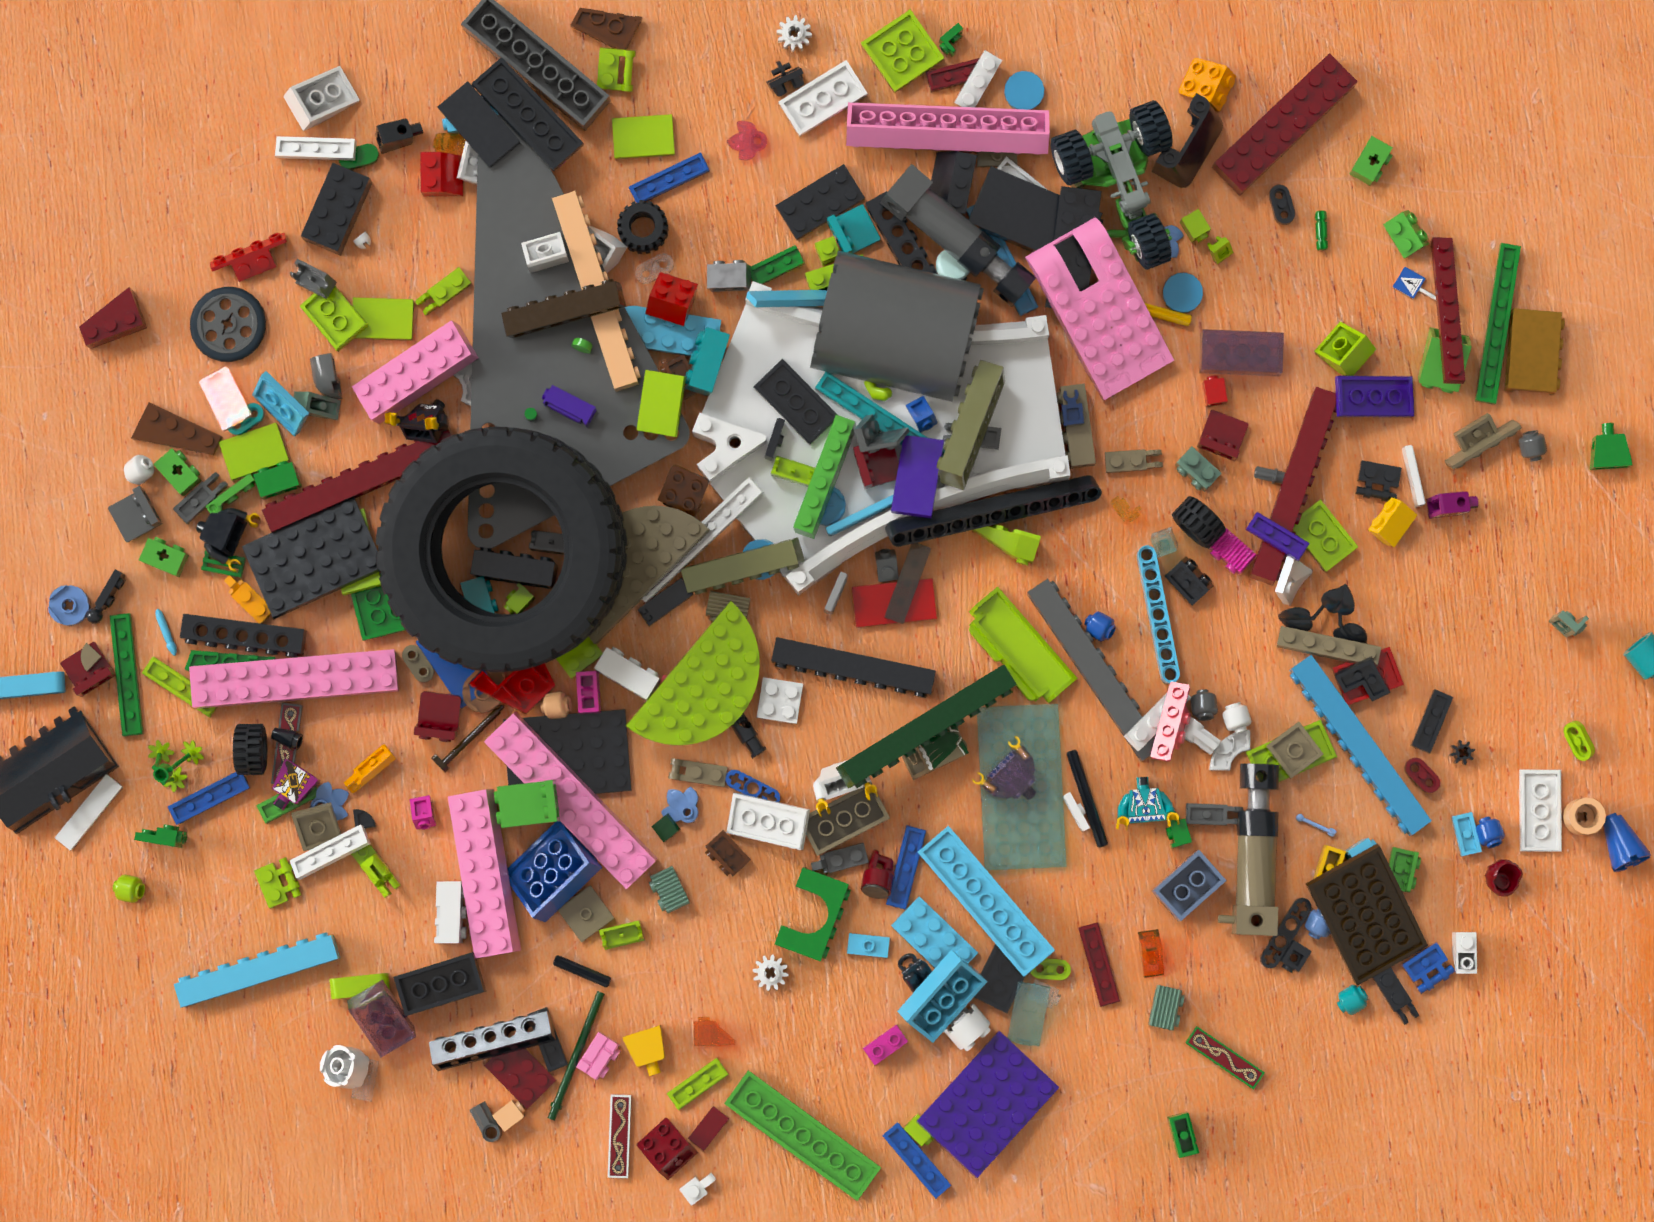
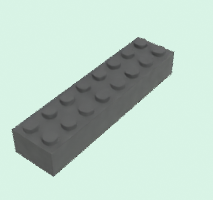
[461,0,611,131]

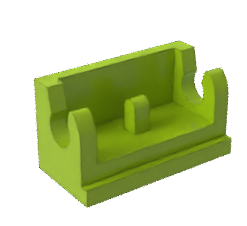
[771,456,815,487]
[599,920,644,950]

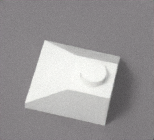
[588,226,627,273]

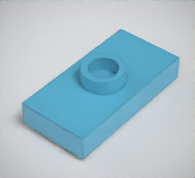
[847,933,890,958]

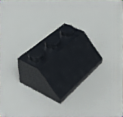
[930,151,977,216]

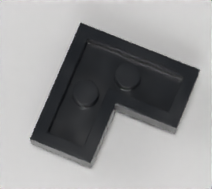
[1335,656,1390,701]

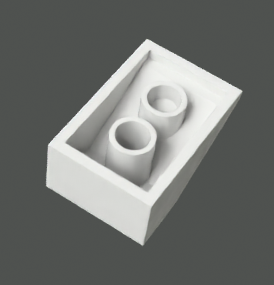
[283,66,360,131]

